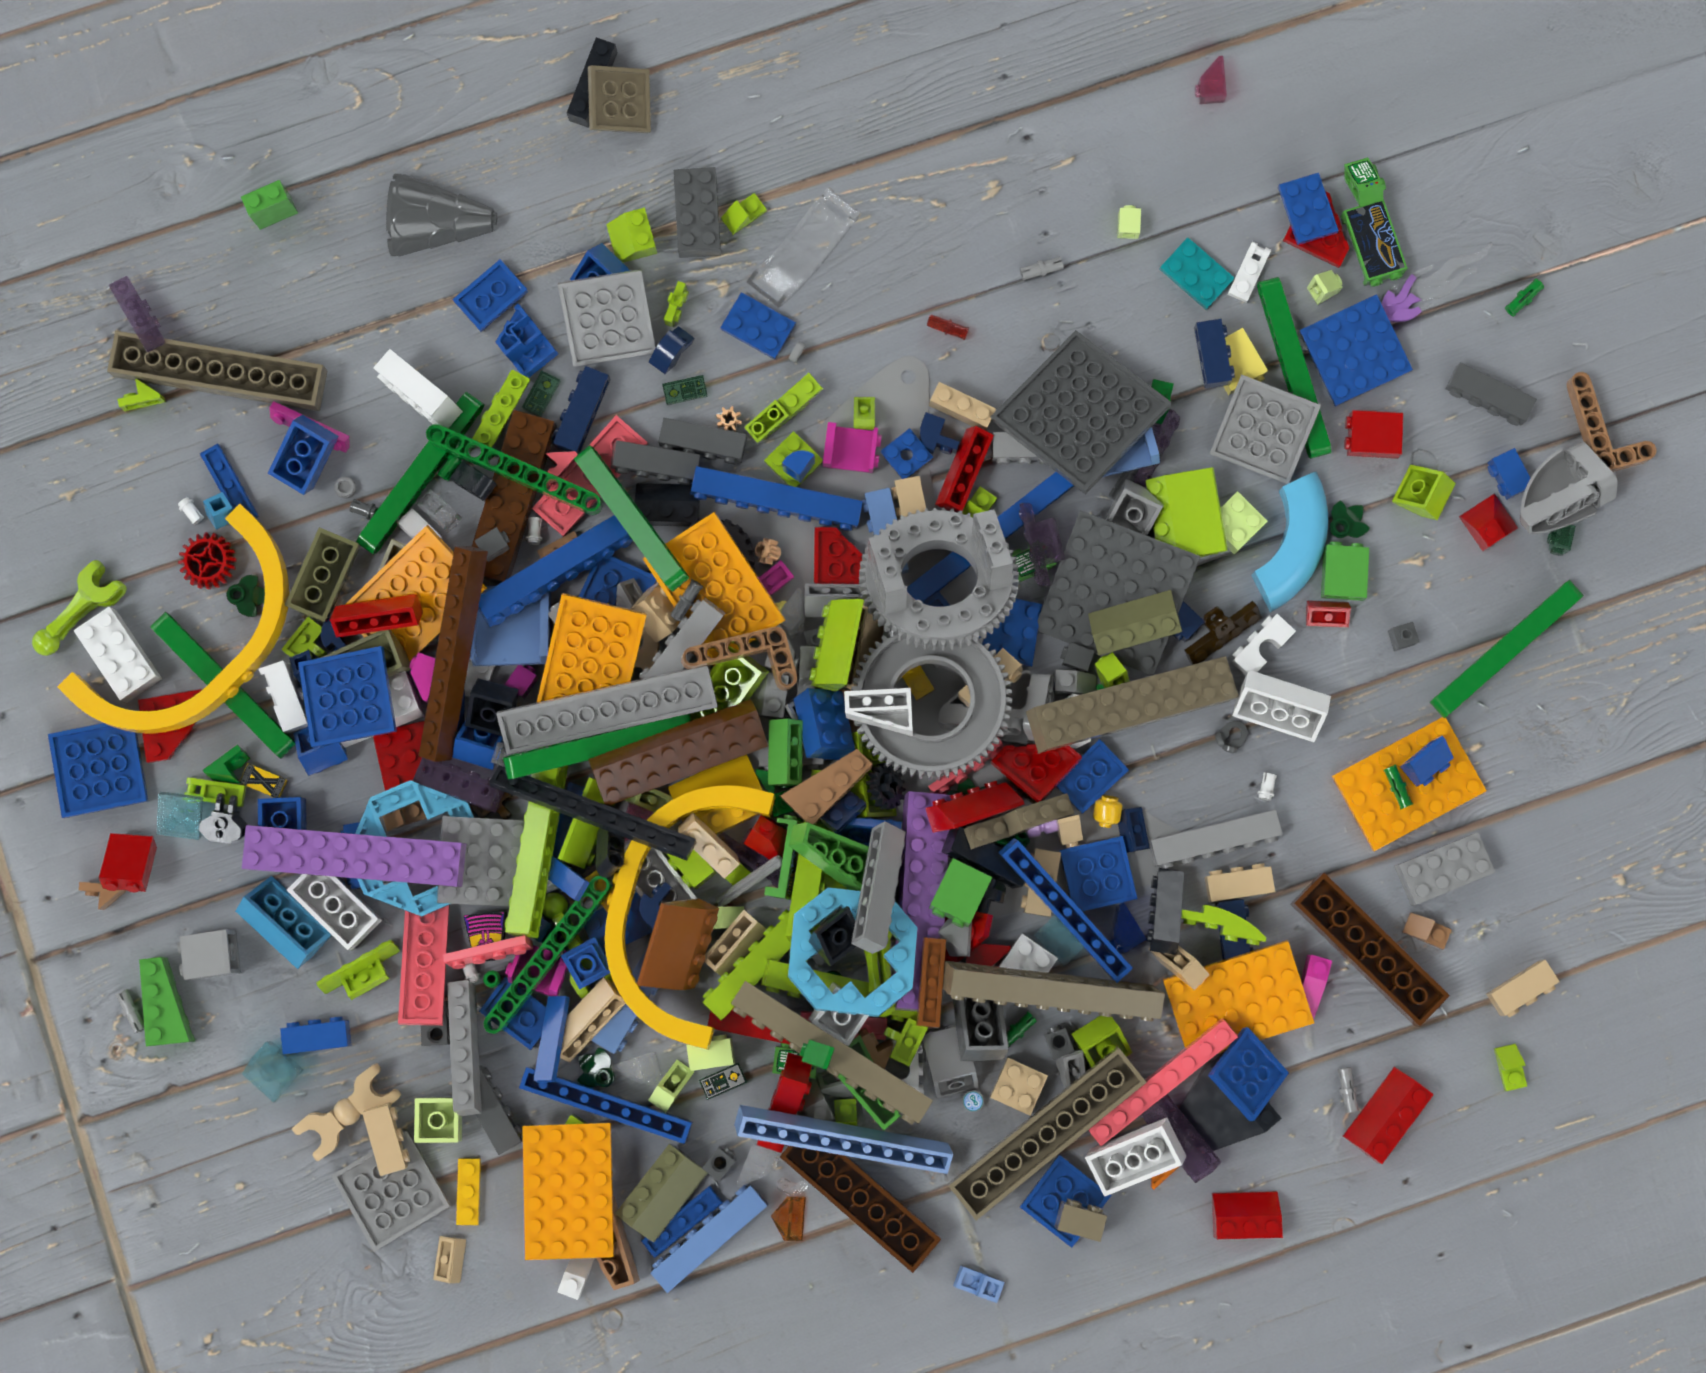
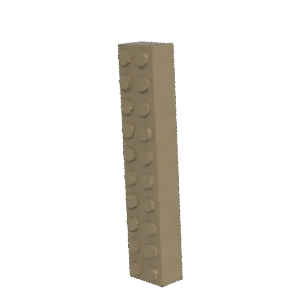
[107,331,328,411]
[1026,656,1239,754]
[943,961,1165,1022]
[731,981,933,1125]
[948,1046,1147,1221]

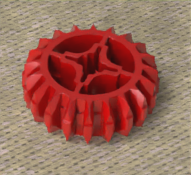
[178,532,237,590]

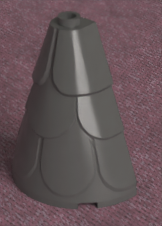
[386,174,497,257]

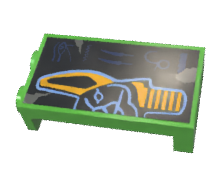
[1340,199,1408,287]
[764,815,803,900]

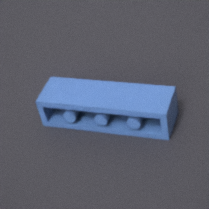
[861,488,909,574]

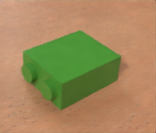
[241,180,298,230]
[1321,542,1369,601]
[929,858,992,928]

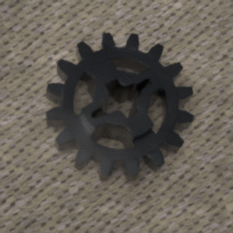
[866,763,906,810]

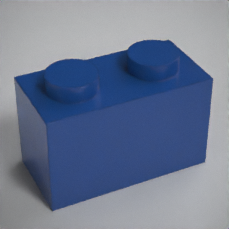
[1488,448,1531,500]

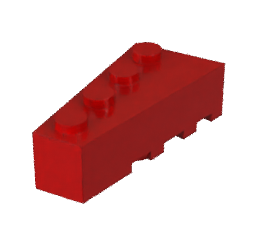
[757,1052,812,1153]

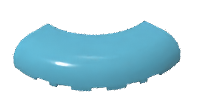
[1251,472,1328,613]

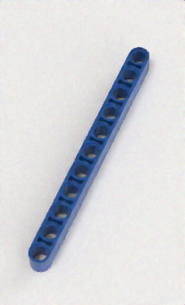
[907,472,1074,603]

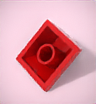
[1459,493,1518,551]
[744,815,788,860]

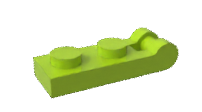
[183,777,247,807]

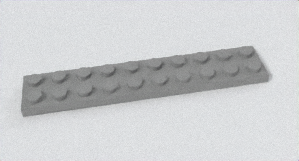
[496,665,718,755]

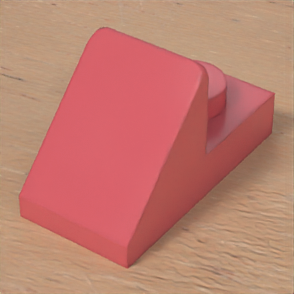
[546,451,578,488]

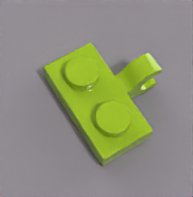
[664,281,689,327]
[281,617,328,658]
[883,1017,928,1066]

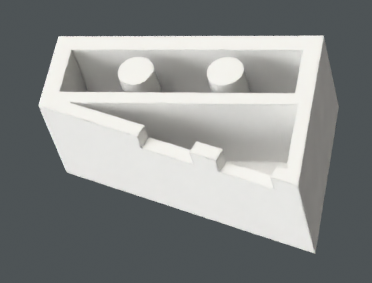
[259,661,308,734]
[844,688,913,736]

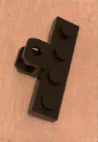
[1184,601,1262,665]

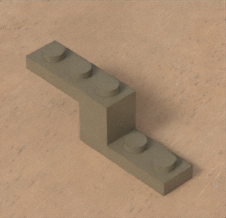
[964,793,1075,849]

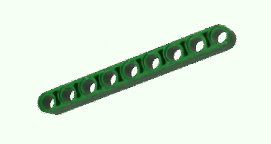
[1257,277,1331,459]
[356,392,485,555]
[426,424,603,515]
[574,445,690,592]
[1429,579,1584,718]
[150,612,295,759]
[503,713,692,779]
[484,876,613,1034]

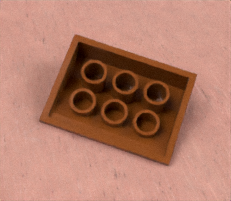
[637,898,719,990]

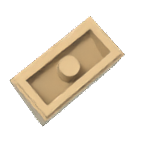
[433,1236,466,1283]

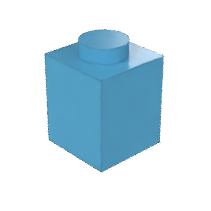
[203,492,233,530]

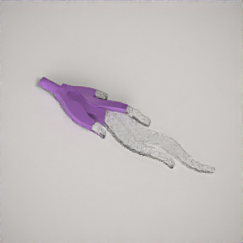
[1381,242,1492,322]

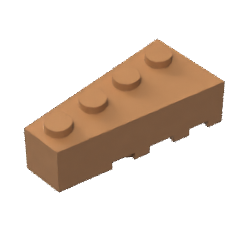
[781,749,873,825]
[596,1196,640,1290]

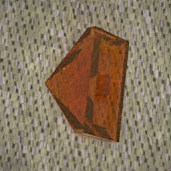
[771,1196,806,1241]

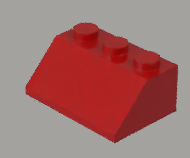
[1212,1191,1283,1240]

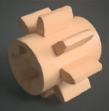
[716,406,742,432]
[755,538,781,565]

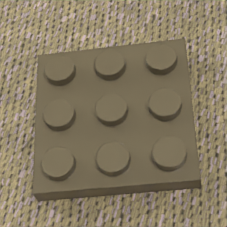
[588,65,651,133]

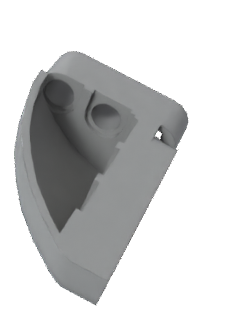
[1520,442,1618,535]
[938,670,1054,744]

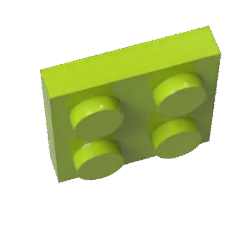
[764,431,823,487]

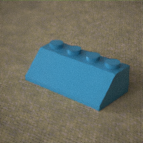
[235,876,332,969]

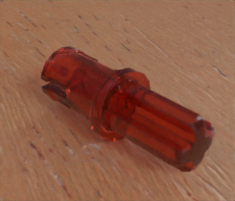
[927,315,969,340]

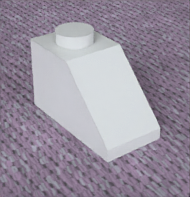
[557,1258,595,1300]

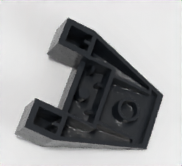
[1170,1050,1282,1156]

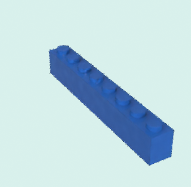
[690,466,863,531]
[478,515,633,627]
[998,838,1133,983]
[519,1067,693,1144]

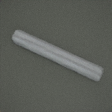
[715,855,783,907]

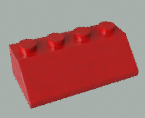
[925,780,1025,833]
[1343,1067,1434,1164]

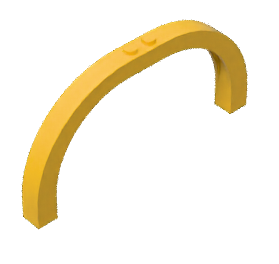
[57,504,289,733]
[605,785,776,1050]

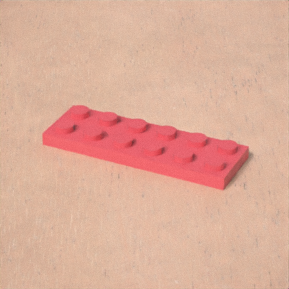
[532,415,648,537]
[398,905,450,1026]

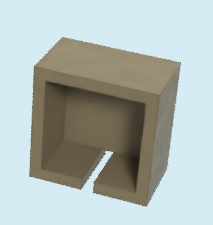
[1054,1198,1107,1242]

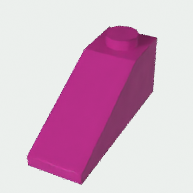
[1301,955,1332,1020]

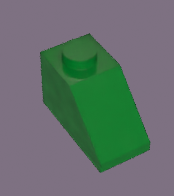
[799,1040,835,1070]

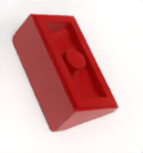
[1306,601,1351,628]

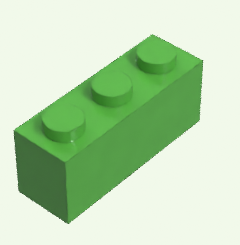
[768,719,803,786]

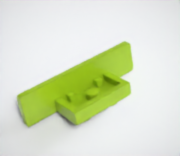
[472,370,530,448]
[316,940,400,1000]

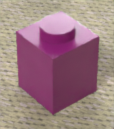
[505,665,539,699]

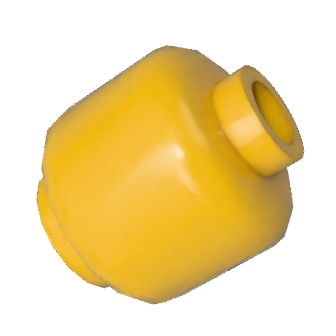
[1093,795,1123,828]

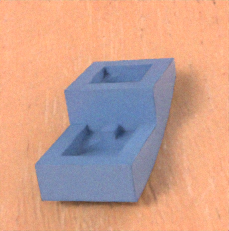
[953,1265,1005,1303]

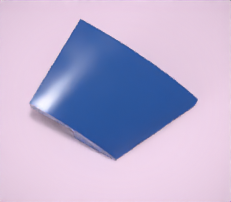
[495,303,558,378]

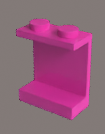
[823,422,882,473]
[505,945,568,996]

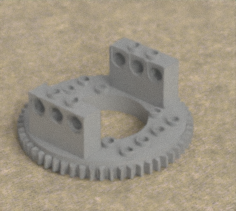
[859,508,1019,650]
[851,631,1012,781]

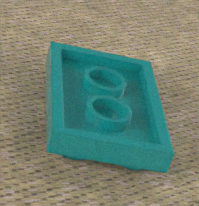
[1159,237,1235,310]

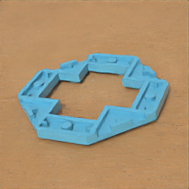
[355,780,474,917]
[788,888,917,1017]

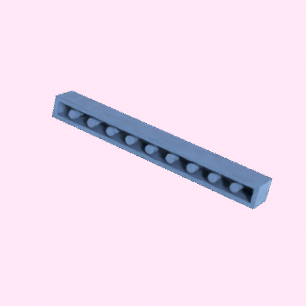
[734,1105,954,1174]

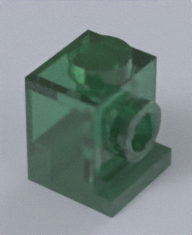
[1547,525,1576,556]

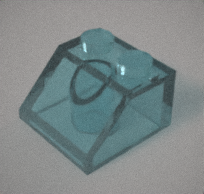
[242,1041,304,1103]

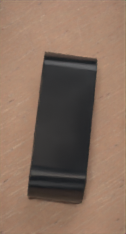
[450,461,497,502]
[596,828,625,878]

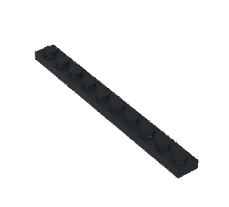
[489,765,696,861]

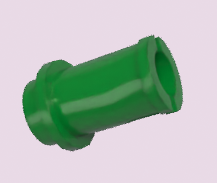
[483,970,502,988]

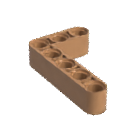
[1567,372,1657,472]
[681,627,797,691]

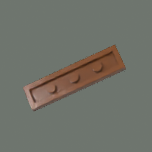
[916,937,946,1028]

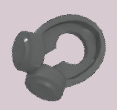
[1215,721,1248,753]

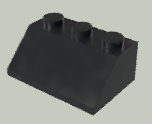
[634,483,700,527]

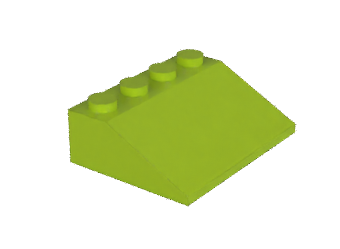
[1146,467,1228,557]
[809,599,864,692]

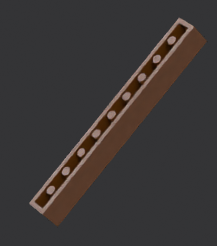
[419,546,488,762]

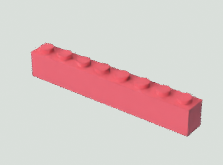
[1088,1018,1238,1146]

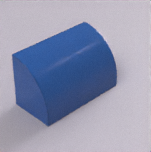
[782,450,815,483]

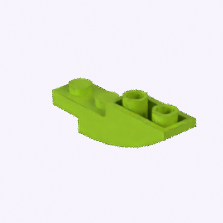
[744,373,823,443]
[1181,905,1266,946]

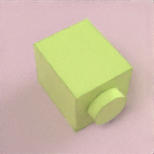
[1117,205,1141,239]

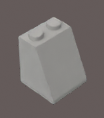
[177,929,240,980]
[922,1025,979,1099]

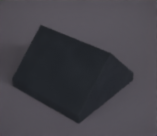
[808,906,856,966]

